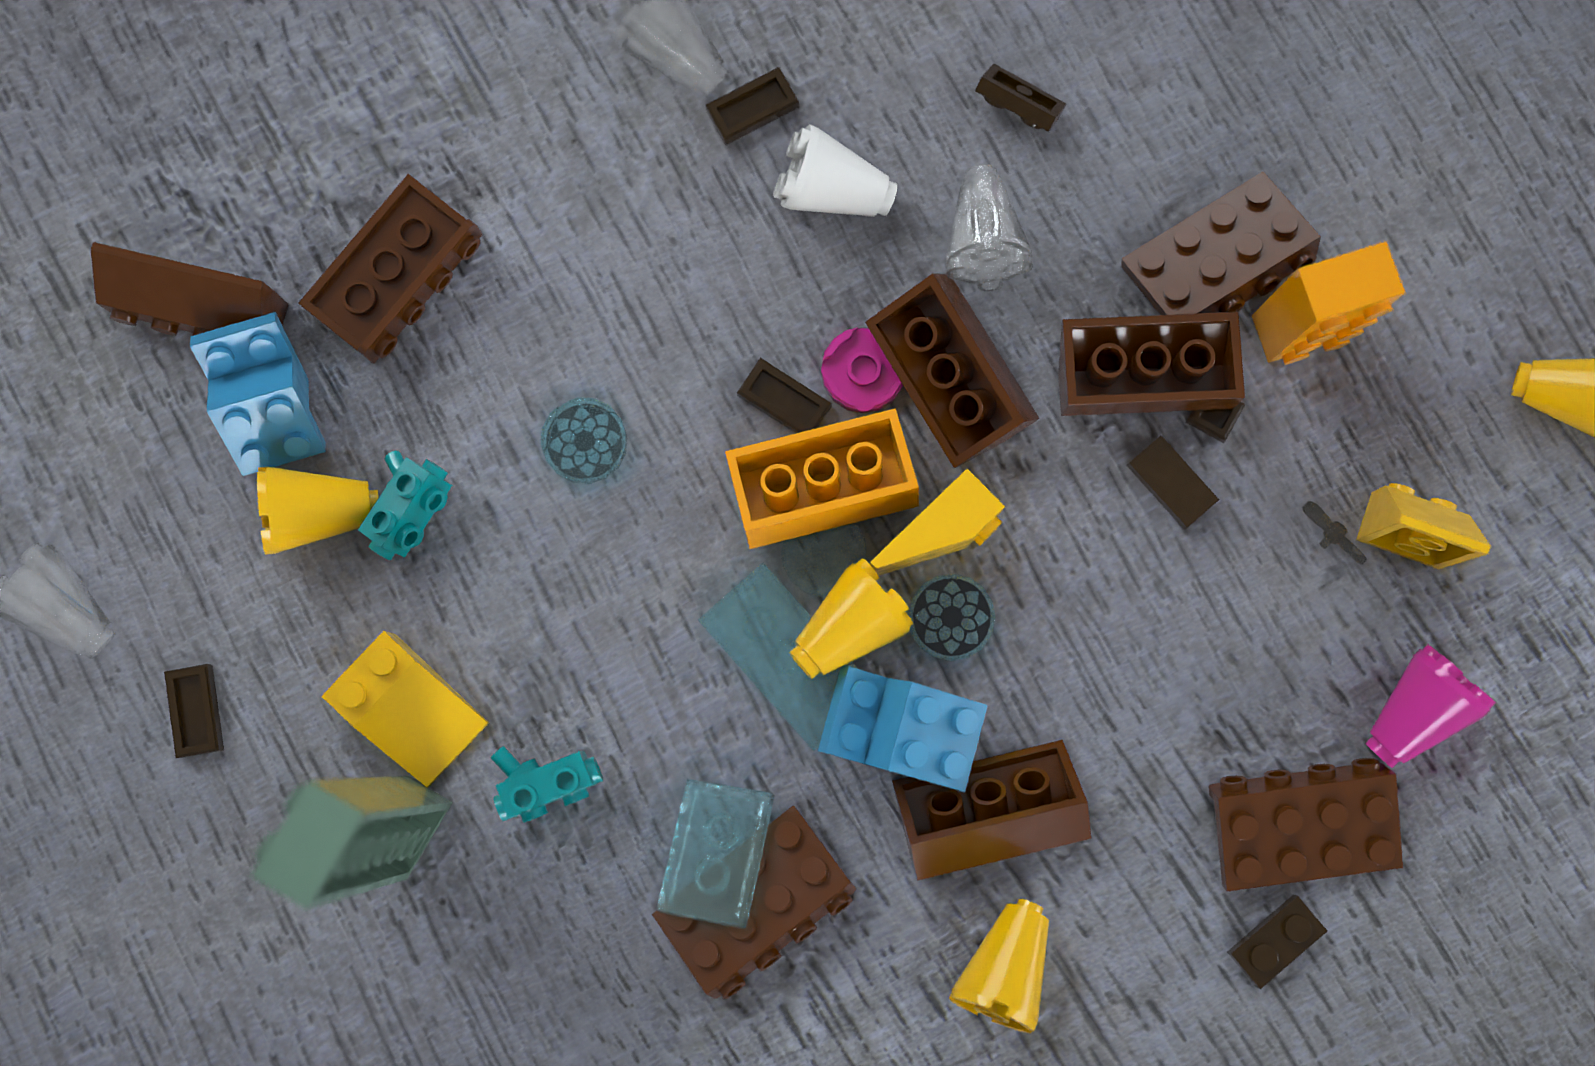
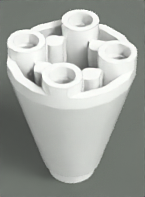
[773,124,897,217]

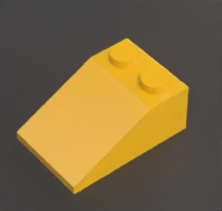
[870,469,1005,576]
[1356,483,1491,569]
[321,631,489,788]

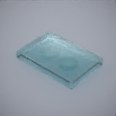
[656,779,775,929]

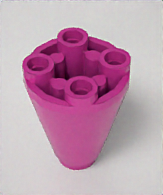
[1365,644,1496,768]

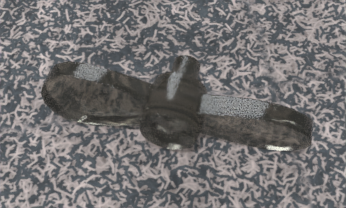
[1302,501,1367,565]

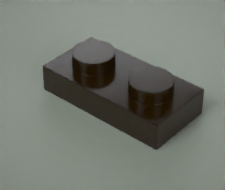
[975,63,1067,132]
[1227,895,1327,989]

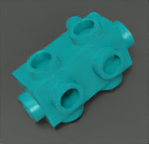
[358,451,453,561]
[491,746,603,823]

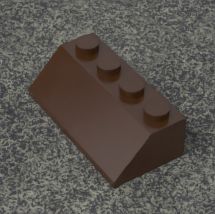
[91,242,289,336]
[865,273,1040,468]
[1058,312,1245,416]
[892,740,1092,881]

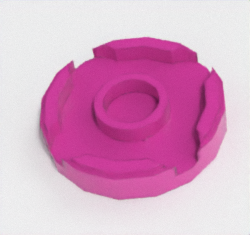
[821,328,903,413]

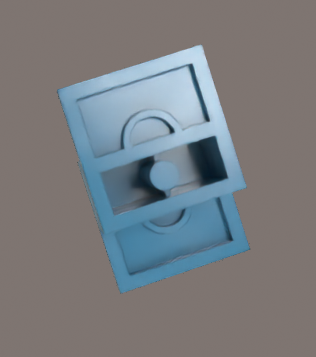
[190,312,326,476]
[818,665,988,792]

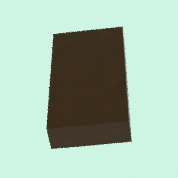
[705,67,799,145]
[737,358,832,433]
[1126,435,1219,530]
[164,664,224,758]

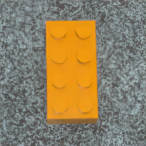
[1251,241,1405,365]
[725,408,919,549]

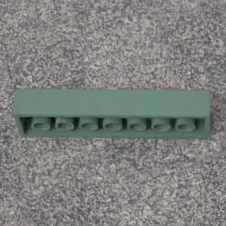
[251,776,453,910]

